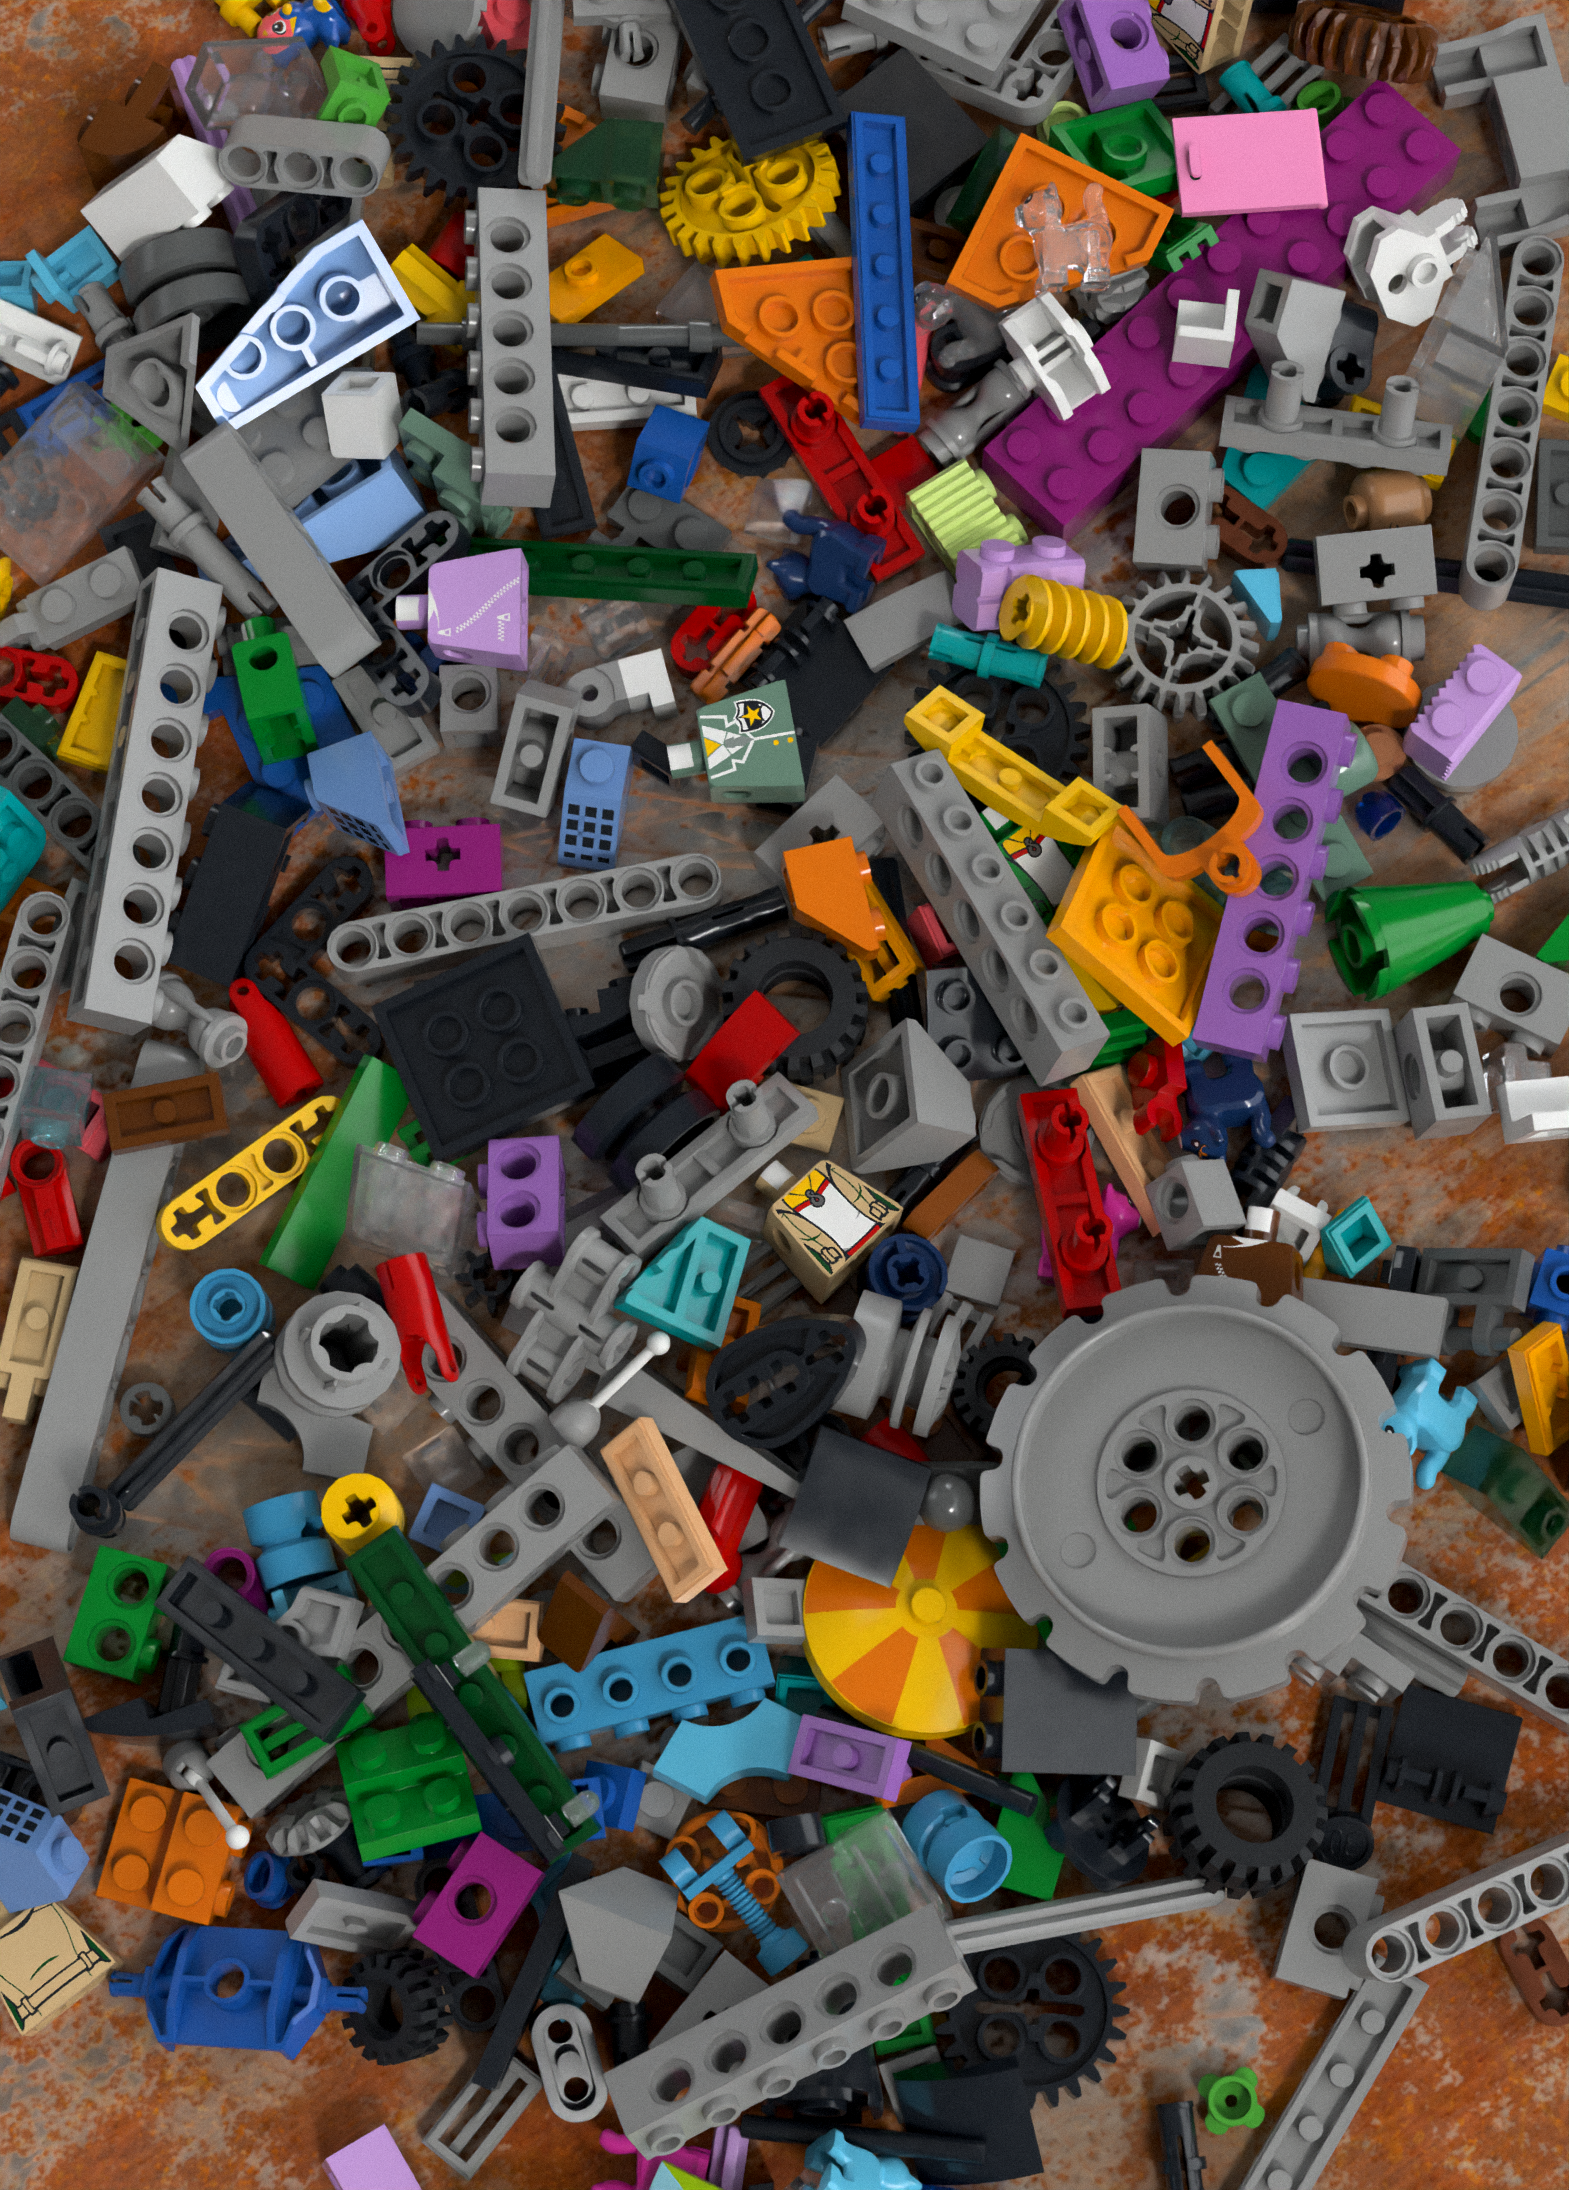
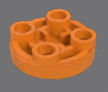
[1307,641,1423,729]
[663,1810,784,1933]

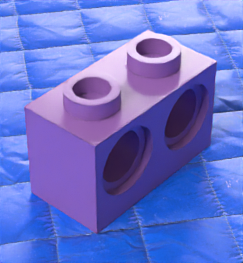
[477,1135,566,1270]

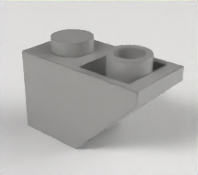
[1244,268,1346,403]

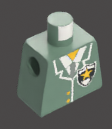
[666,680,805,803]

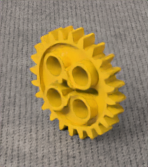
[660,136,841,268]

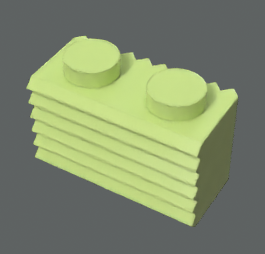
[906,458,1028,583]

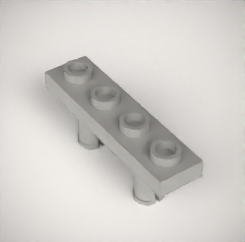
[1219,360,1453,476]
[599,1071,819,1264]

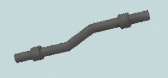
[417,317,743,353]

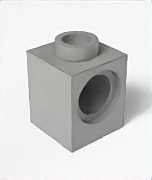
[439,661,502,748]
[1145,1155,1247,1251]

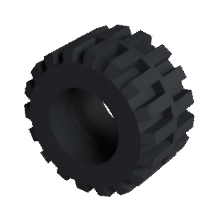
[722,928,868,1086]
[1162,1732,1328,1900]

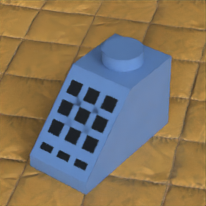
[304,731,410,856]
[557,738,634,872]
[0,1788,90,1913]

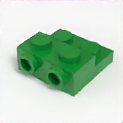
[1048,98,1199,197]
[335,1712,483,1862]

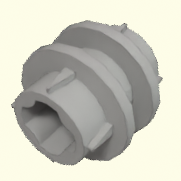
[273,1291,401,1419]

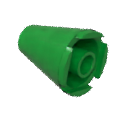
[1325,881,1494,1002]

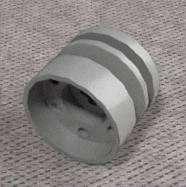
[831,1290,962,1438]

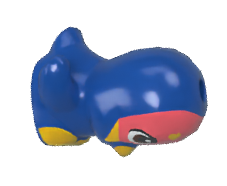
[257,0,352,65]

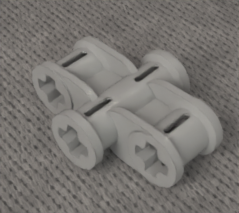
[506,1226,642,1403]

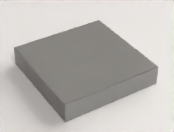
[1282,1008,1411,1133]

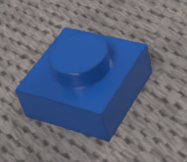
[583,1760,647,1832]

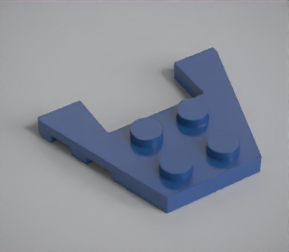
[160,666,356,838]

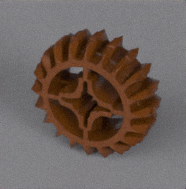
[1287,0,1439,84]

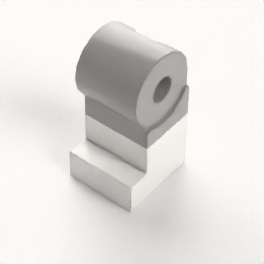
[565,648,679,730]

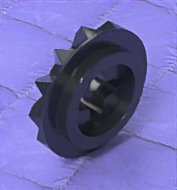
[708,391,793,479]

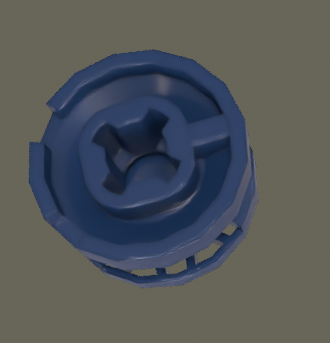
[857,1234,948,1327]

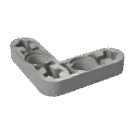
[906,0,1078,126]

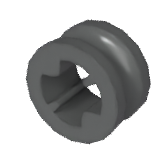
[119,1382,176,1439]

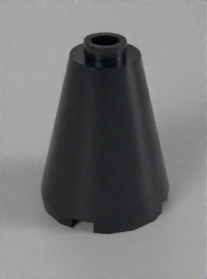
[761,1949,884,2125]

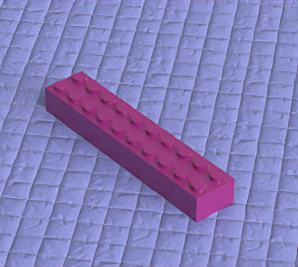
[982,80,1461,543]

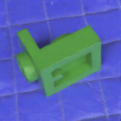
[316,45,391,127]

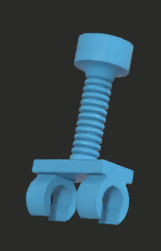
[659,1809,809,1977]

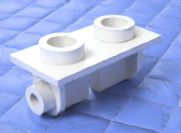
[0,298,83,386]

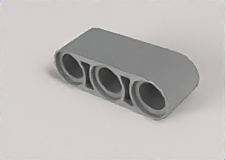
[218,114,391,198]

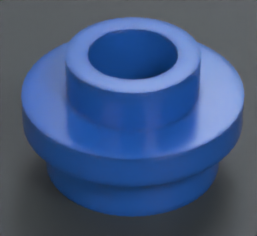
[244,1848,294,1909]

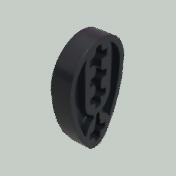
[706,1313,867,1449]

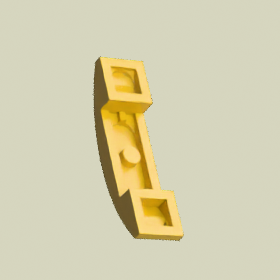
[903,684,1122,846]

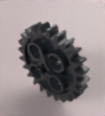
[383,34,567,210]
[904,643,1091,814]
[933,1932,1130,2110]

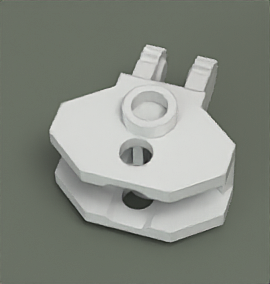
[1343,197,1478,327]
[998,291,1111,421]

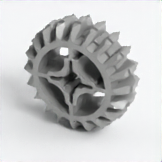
[1107,569,1259,724]

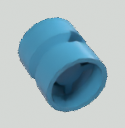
[190,1268,276,1357]
[242,1490,339,1594]
[900,1789,1013,1903]

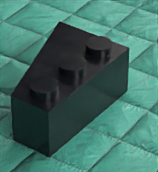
[167,780,313,987]

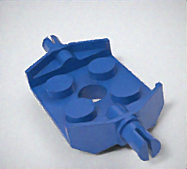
[109,1925,368,2060]

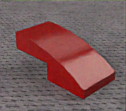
[684,990,801,1117]

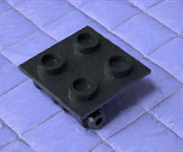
[738,594,895,749]
[925,960,1030,1081]
[1376,1685,1523,1835]

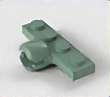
[1208,672,1379,903]

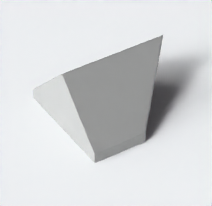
[102,312,200,453]
[558,1866,679,2005]

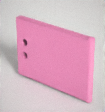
[1171,108,1328,218]

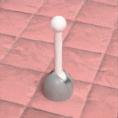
[549,1331,671,1449]
[162,1740,250,1850]

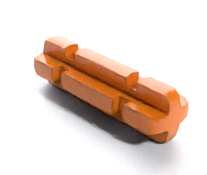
[690,607,781,705]

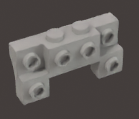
[1431,13,1569,262]

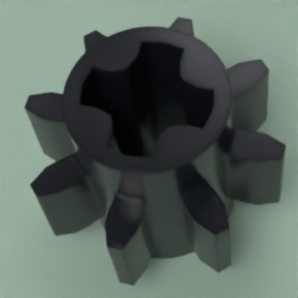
[455,1247,523,1318]

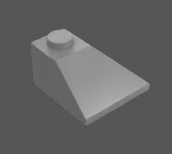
[841,1018,976,1174]

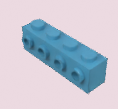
[523,1615,776,1755]

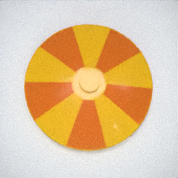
[802,1525,1039,1740]

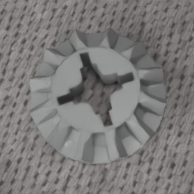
[265,1784,352,1857]

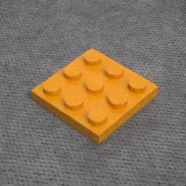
[1045,817,1225,1047]

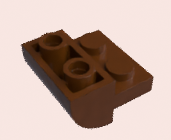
[77,61,189,192]

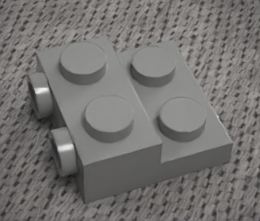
[1289,1632,1416,1704]

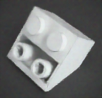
[81,134,235,262]

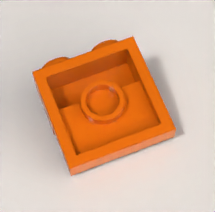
[95,1778,253,1926]

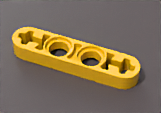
[156,1096,341,1251]

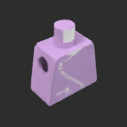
[396,548,529,671]

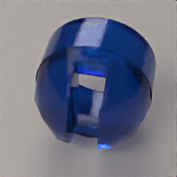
[1354,789,1406,841]

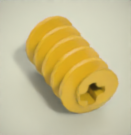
[999,574,1128,669]
[321,1473,407,1556]

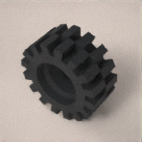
[952,1333,1037,1442]
[342,1947,454,2066]

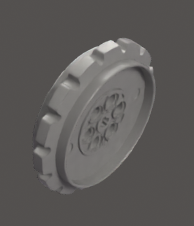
[980,1275,1414,1706]

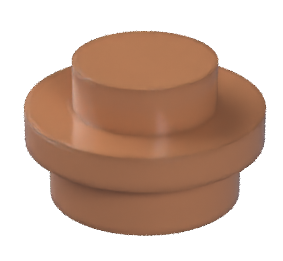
[1360,724,1406,782]

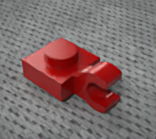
[1128,1035,1187,1143]

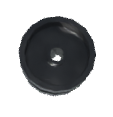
[571,1052,721,1196]

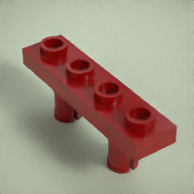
[758,375,926,586]
[1016,1088,1122,1319]

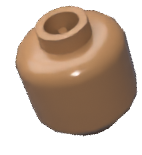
[1343,468,1432,532]

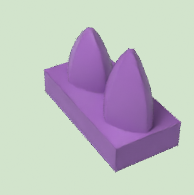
[787,1714,913,1802]

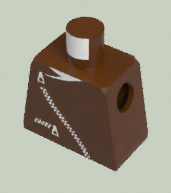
[1196,1206,1303,1307]

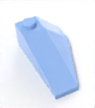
[194,218,420,429]
[197,447,428,582]

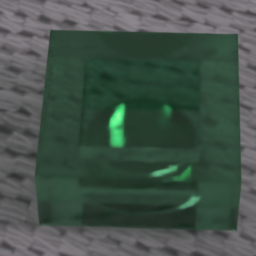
[1,696,62,763]

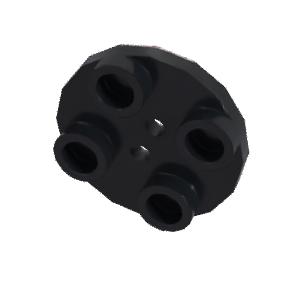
[1044,1774,1161,1892]

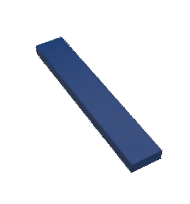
[846,111,920,433]

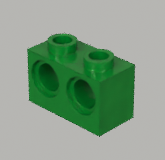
[63,1545,177,1686]

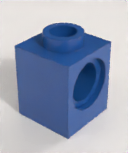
[627,404,710,504]

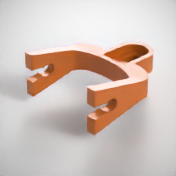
[1117,740,1264,898]

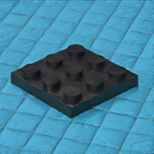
[371,932,600,1167]

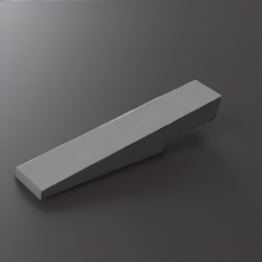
[500,1304,799,1498]

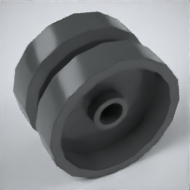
[117,227,255,355]

